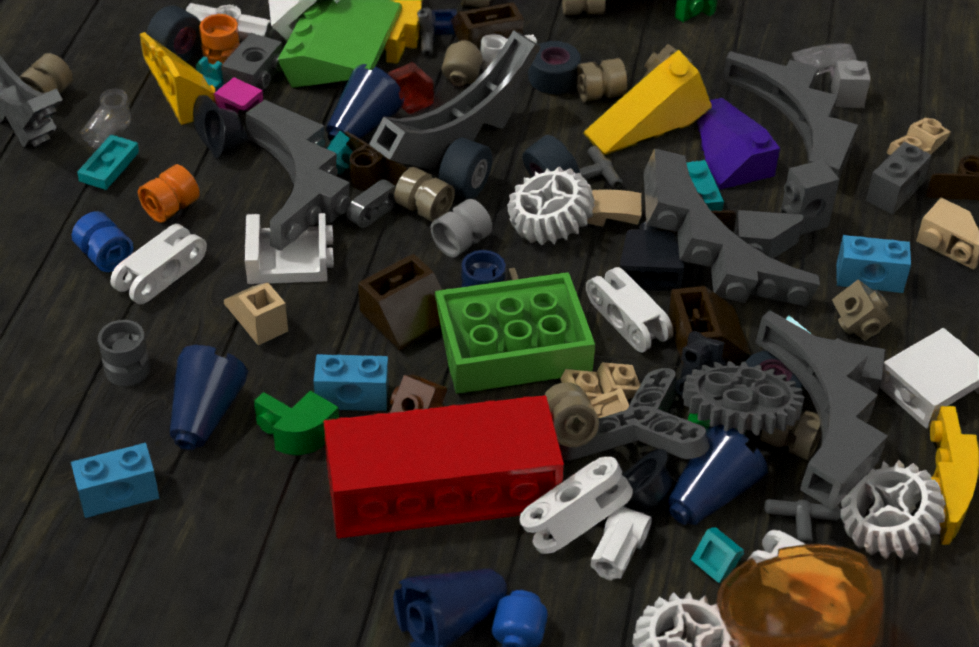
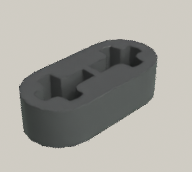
[346,180,397,228]

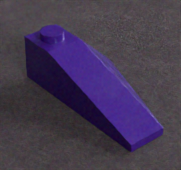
[696,98,780,190]

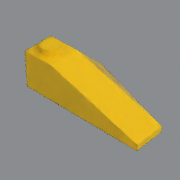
[140,32,216,125]
[583,50,712,155]

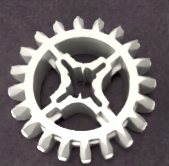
[507,167,595,245]
[840,460,945,559]
[633,591,743,647]

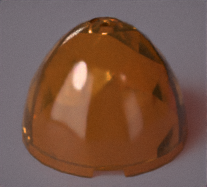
[717,544,884,647]

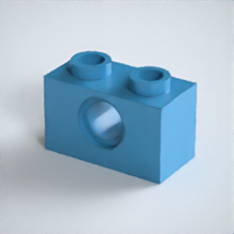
[836,235,911,293]
[314,354,389,411]
[71,443,159,518]

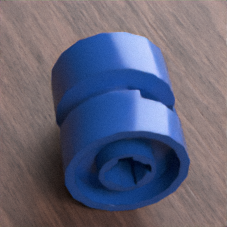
[71,211,134,272]

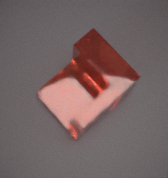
[388,62,433,114]

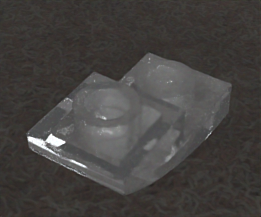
[792,44,858,78]

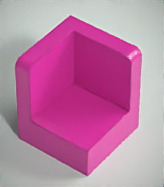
[215,77,263,112]

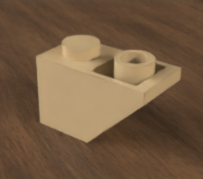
[916,198,979,270]
[224,282,288,345]

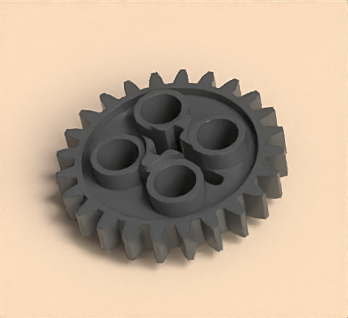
[682,361,804,435]

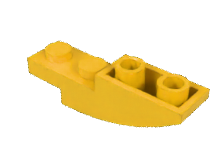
[384,0,421,64]
[930,406,979,545]

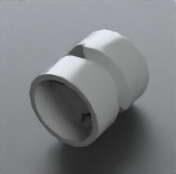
[431,199,492,257]

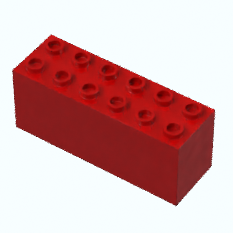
[324,395,564,538]

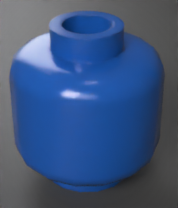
[492,590,548,647]

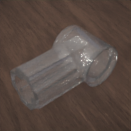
[81,89,132,149]

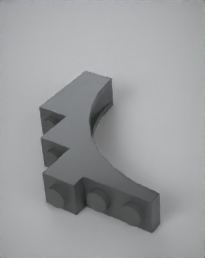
[369,30,541,171]
[723,51,858,179]
[0,56,63,148]
[246,100,351,251]
[643,148,820,307]
[755,311,888,510]

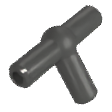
[417,8,435,56]
[579,146,623,189]
[764,499,841,545]

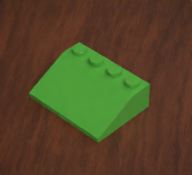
[278,0,402,88]
[435,272,595,394]

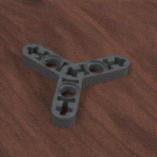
[558,368,710,460]

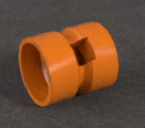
[199,14,240,64]
[138,164,200,223]

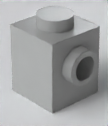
[831,60,870,108]

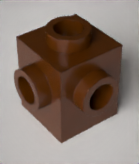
[390,375,448,413]

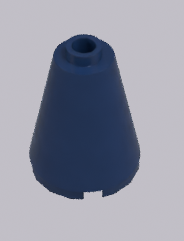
[326,64,405,142]
[169,345,248,450]
[668,424,768,525]
[393,569,507,647]

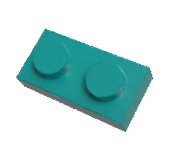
[77,134,139,190]
[687,160,724,211]

